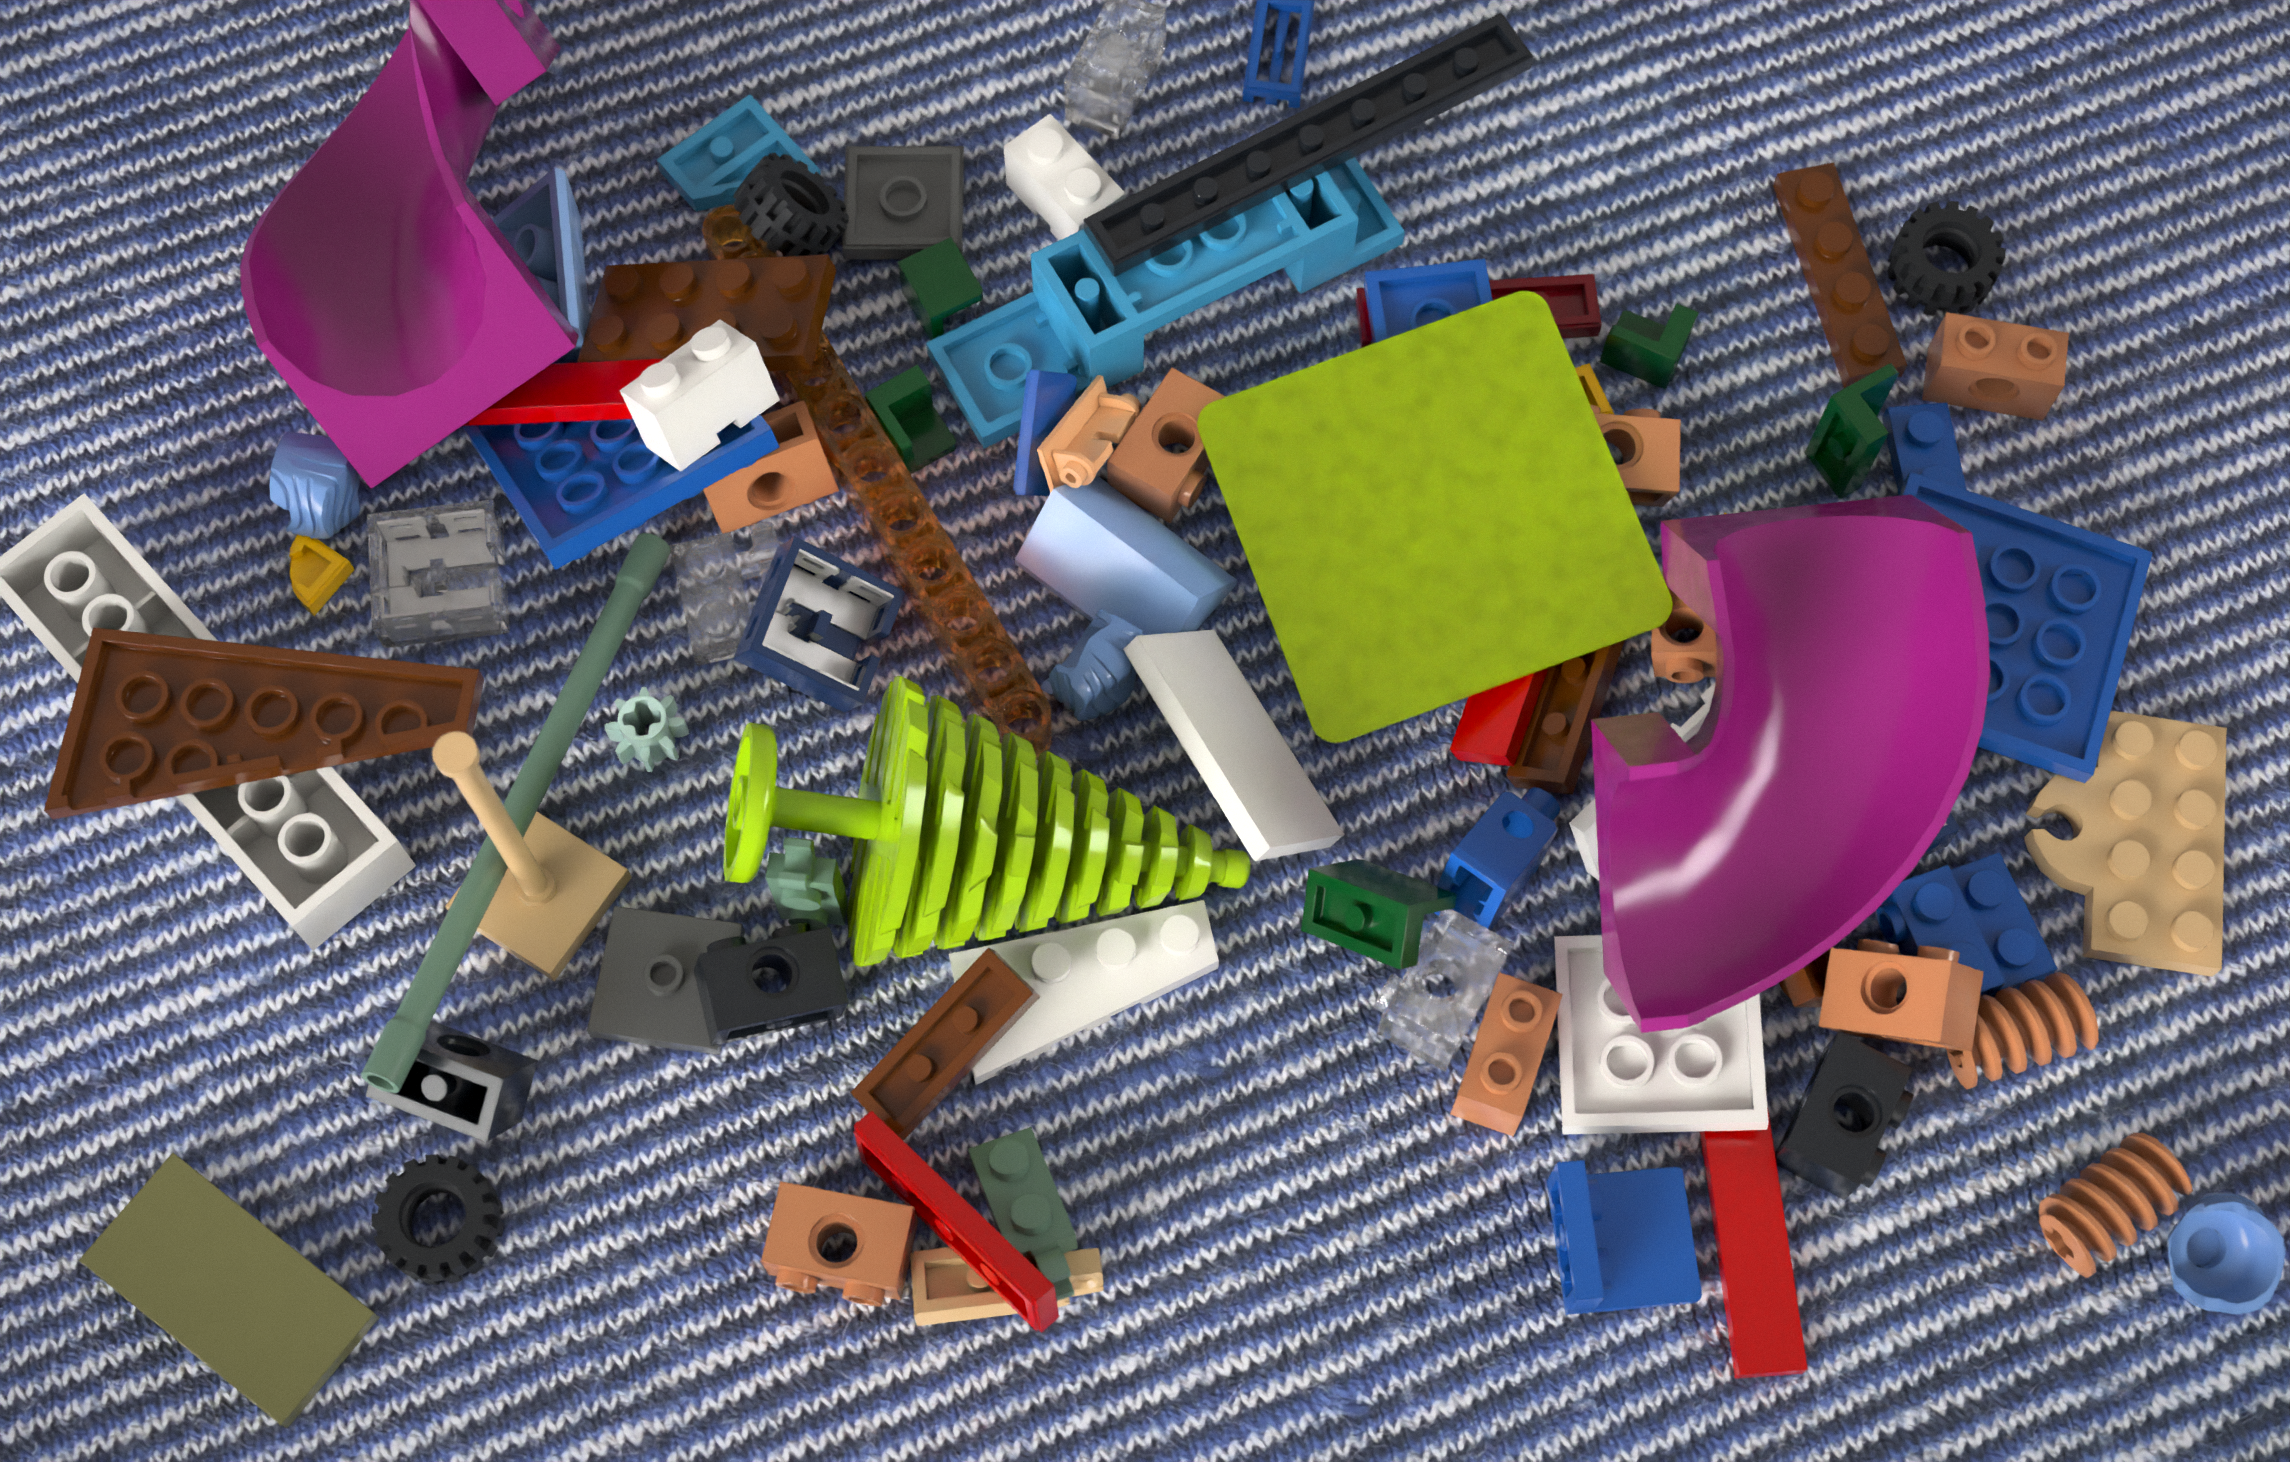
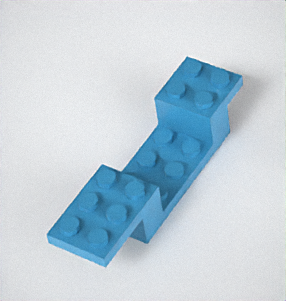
[926,157,1405,449]

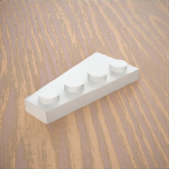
[949,900,1219,1085]

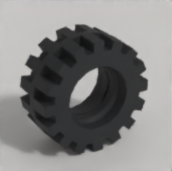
[733,153,849,257]
[1887,201,2006,316]
[371,1154,504,1285]

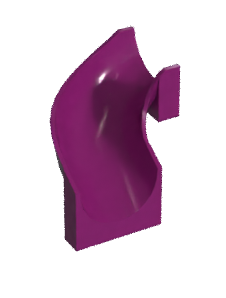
[240,0,579,489]
[1591,494,1990,1033]

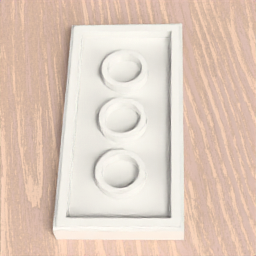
[1124,630,1344,861]

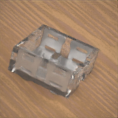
[367,499,510,648]

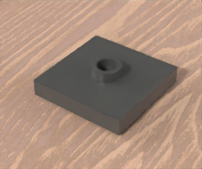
[842,146,965,260]
[587,906,745,1055]

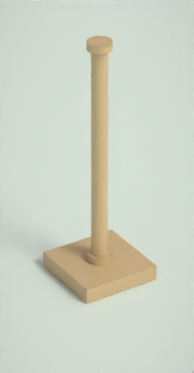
[432,732,632,981]

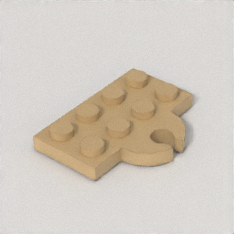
[2024,710,2227,977]

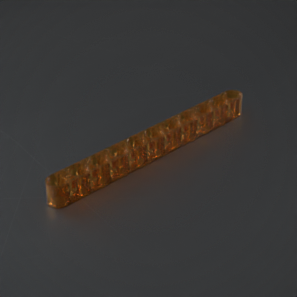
[702,205,1053,760]

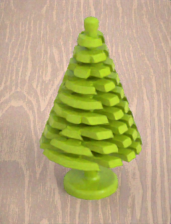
[723,676,1251,967]

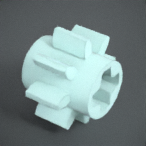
[605,687,689,772]

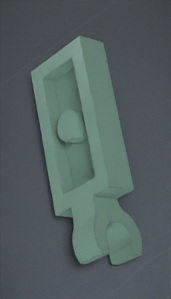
[766,837,849,931]
[968,1127,1078,1301]

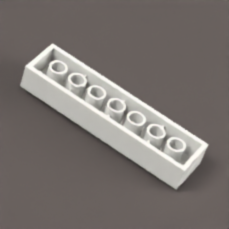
[0,493,416,951]

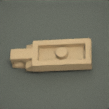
[910,1247,1104,1326]

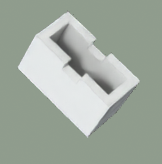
[1004,114,1126,240]
[620,320,780,472]

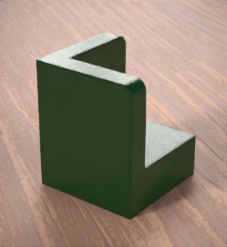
[898,237,983,341]
[1599,303,1699,390]
[864,364,957,477]

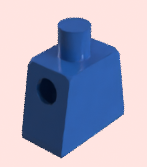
[1435,787,1560,945]

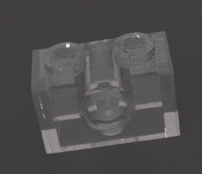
[1064,0,1166,140]
[1373,909,1515,1072]

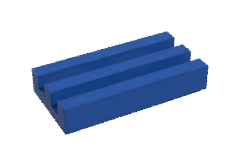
[1242,0,1315,108]

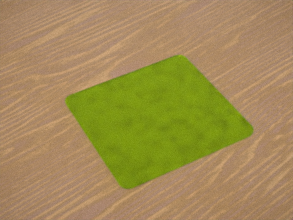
[1197,291,1673,743]

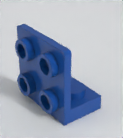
[1547,1160,1702,1315]

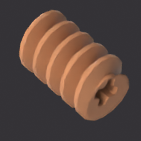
[1946,972,2098,1089]
[2038,1132,2193,1278]

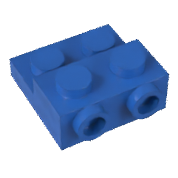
[1364,259,1493,347]
[1877,852,2058,997]

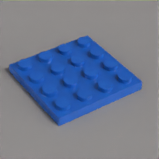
[463,414,779,570]
[1899,471,2153,783]

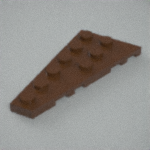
[44,627,484,819]

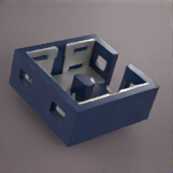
[733,536,906,713]

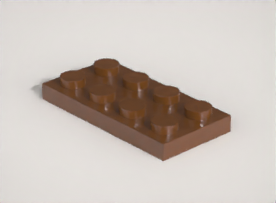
[577,255,837,371]

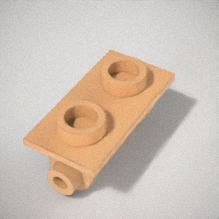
[1037,375,1141,492]

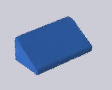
[1013,369,1077,496]

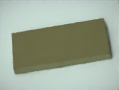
[79,1153,380,1429]

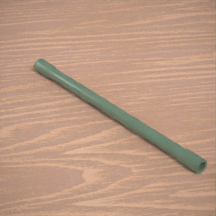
[361,533,671,1093]

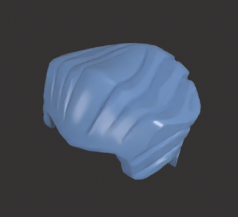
[270,431,360,539]
[1040,609,1143,721]
[2167,1192,2286,1315]

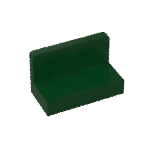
[1805,363,1899,500]
[1301,859,1457,969]

